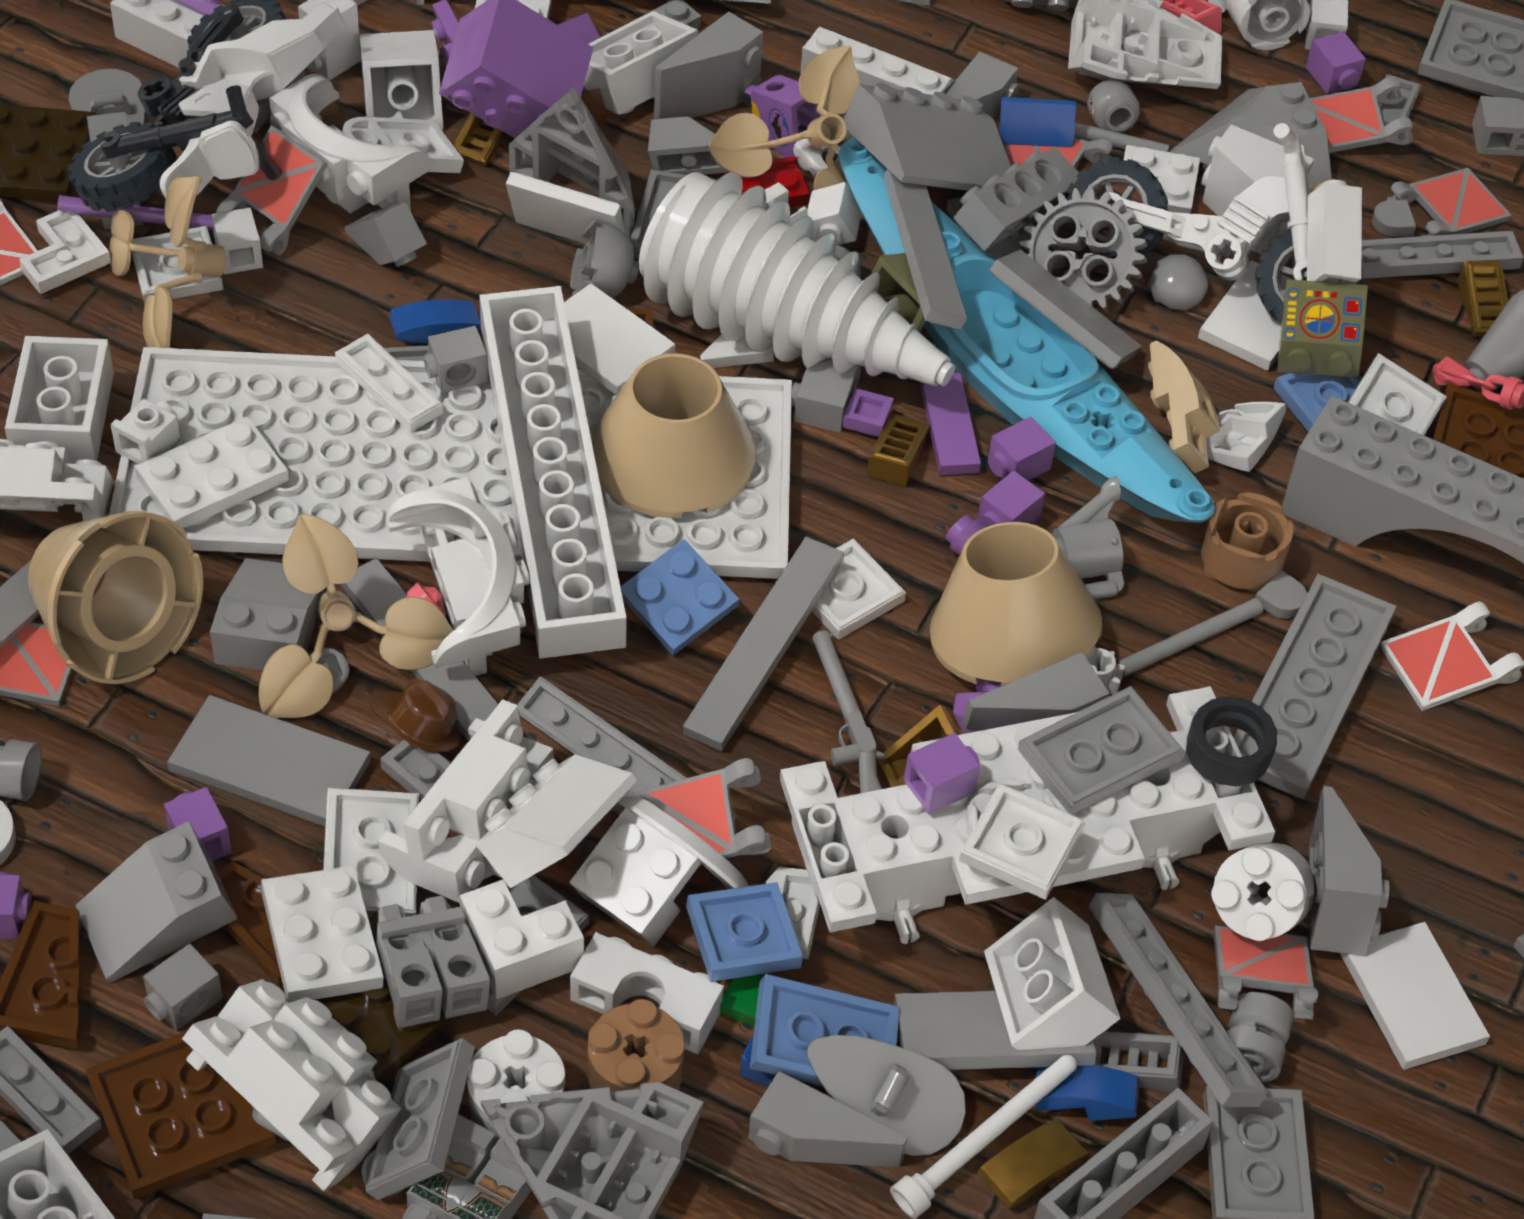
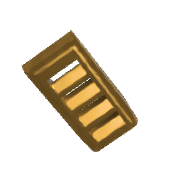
[453,113,508,166]
[1457,260,1508,337]
[867,413,930,487]

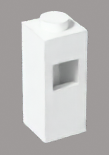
[1307,180,1362,284]

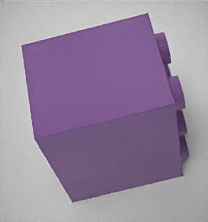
[439,0,594,139]

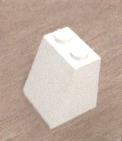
[359,30,443,129]
[1201,124,1314,255]

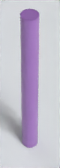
[57,195,214,231]

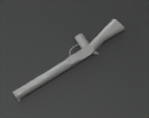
[813,630,885,793]

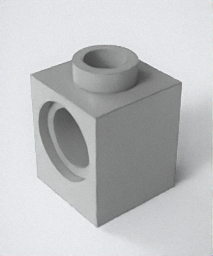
[423,326,488,393]
[143,943,223,1031]

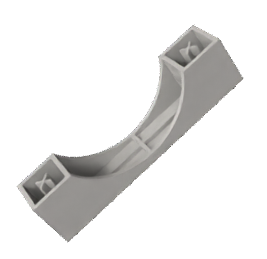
[1282,395,1524,564]

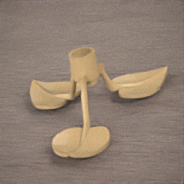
[709,46,865,220]
[109,176,226,348]
[258,514,454,718]

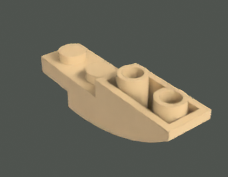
[1148,340,1220,474]

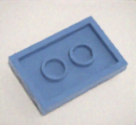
[750,974,900,1086]

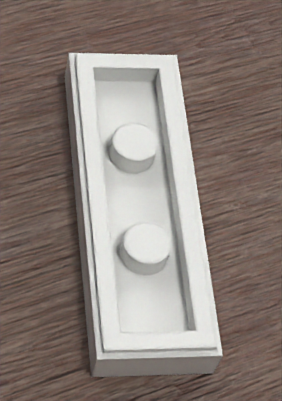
[335,334,443,433]

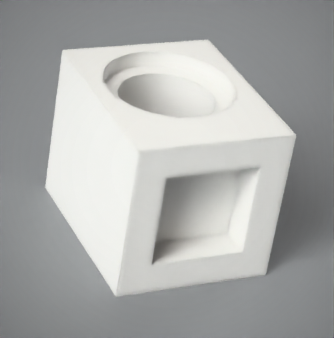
[1305,0,1348,50]

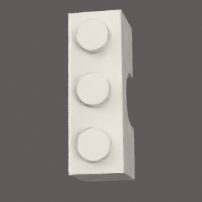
[570,932,724,1054]

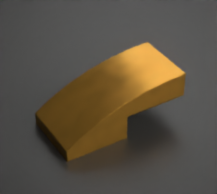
[977,1118,1088,1209]

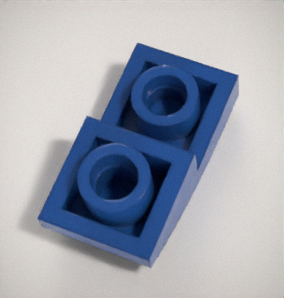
[389,299,481,344]
[1036,1065,1140,1121]

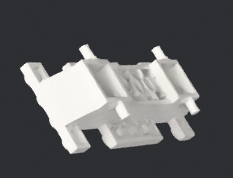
[780,686,1275,944]

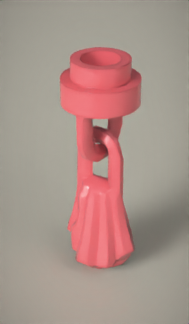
[1432,356,1524,410]

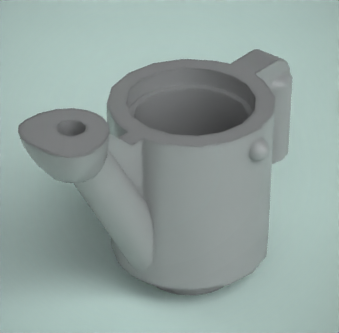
[1052,476,1124,600]

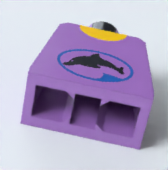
[743,75,820,164]

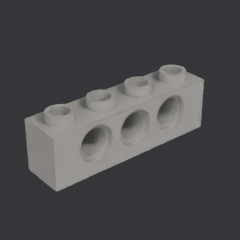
[953,147,1079,252]

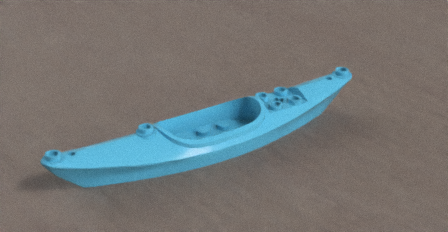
[838,138,1215,523]

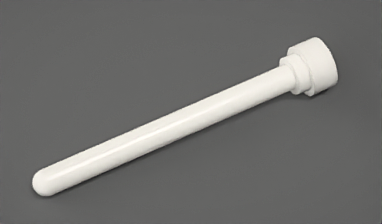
[890,1055,1077,1219]

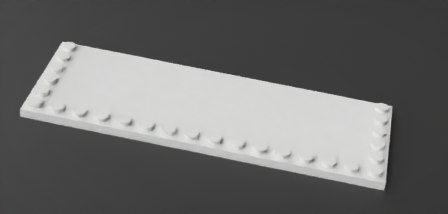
[109,347,792,579]

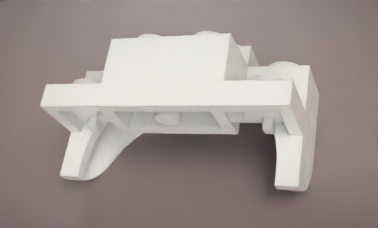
[269,74,432,214]
[0,439,113,521]
[386,477,530,676]
[377,700,554,903]
[182,979,401,1191]

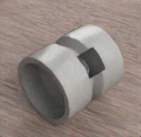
[0,738,42,801]
[1227,992,1294,1082]

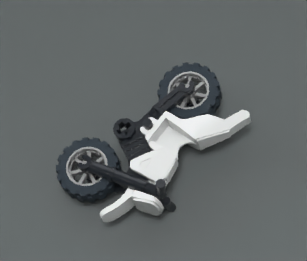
[68,0,345,212]

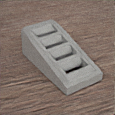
[1093,1031,1185,1093]

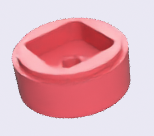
[407,582,447,616]

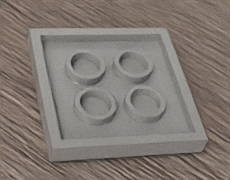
[1417,0,1524,101]

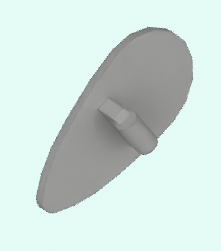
[69,69,146,126]
[807,1035,966,1156]

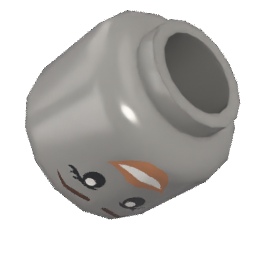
[1087,79,1140,133]

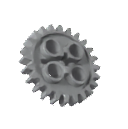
[1020,188,1147,312]

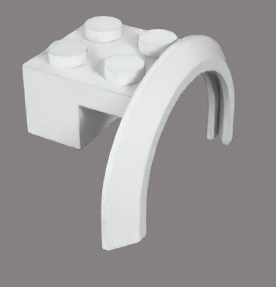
[569,792,749,947]

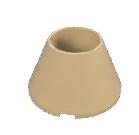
[591,354,756,518]
[28,511,203,684]
[930,522,1103,686]

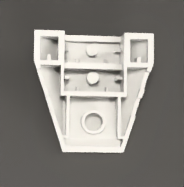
[1068,0,1222,89]

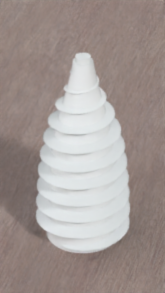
[639,172,955,387]

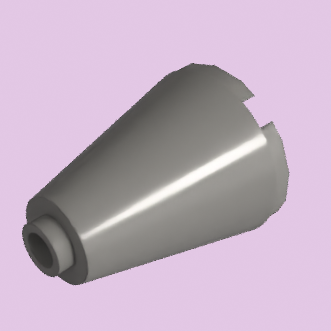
[1464,290,1524,392]

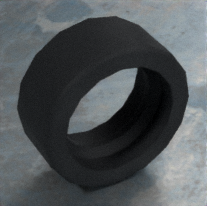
[1186,696,1277,787]

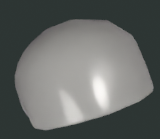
[1146,254,1208,310]

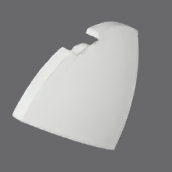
[1206,402,1286,472]

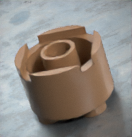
[1201,493,1294,593]
[588,999,685,1092]

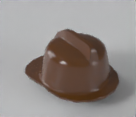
[369,679,460,753]

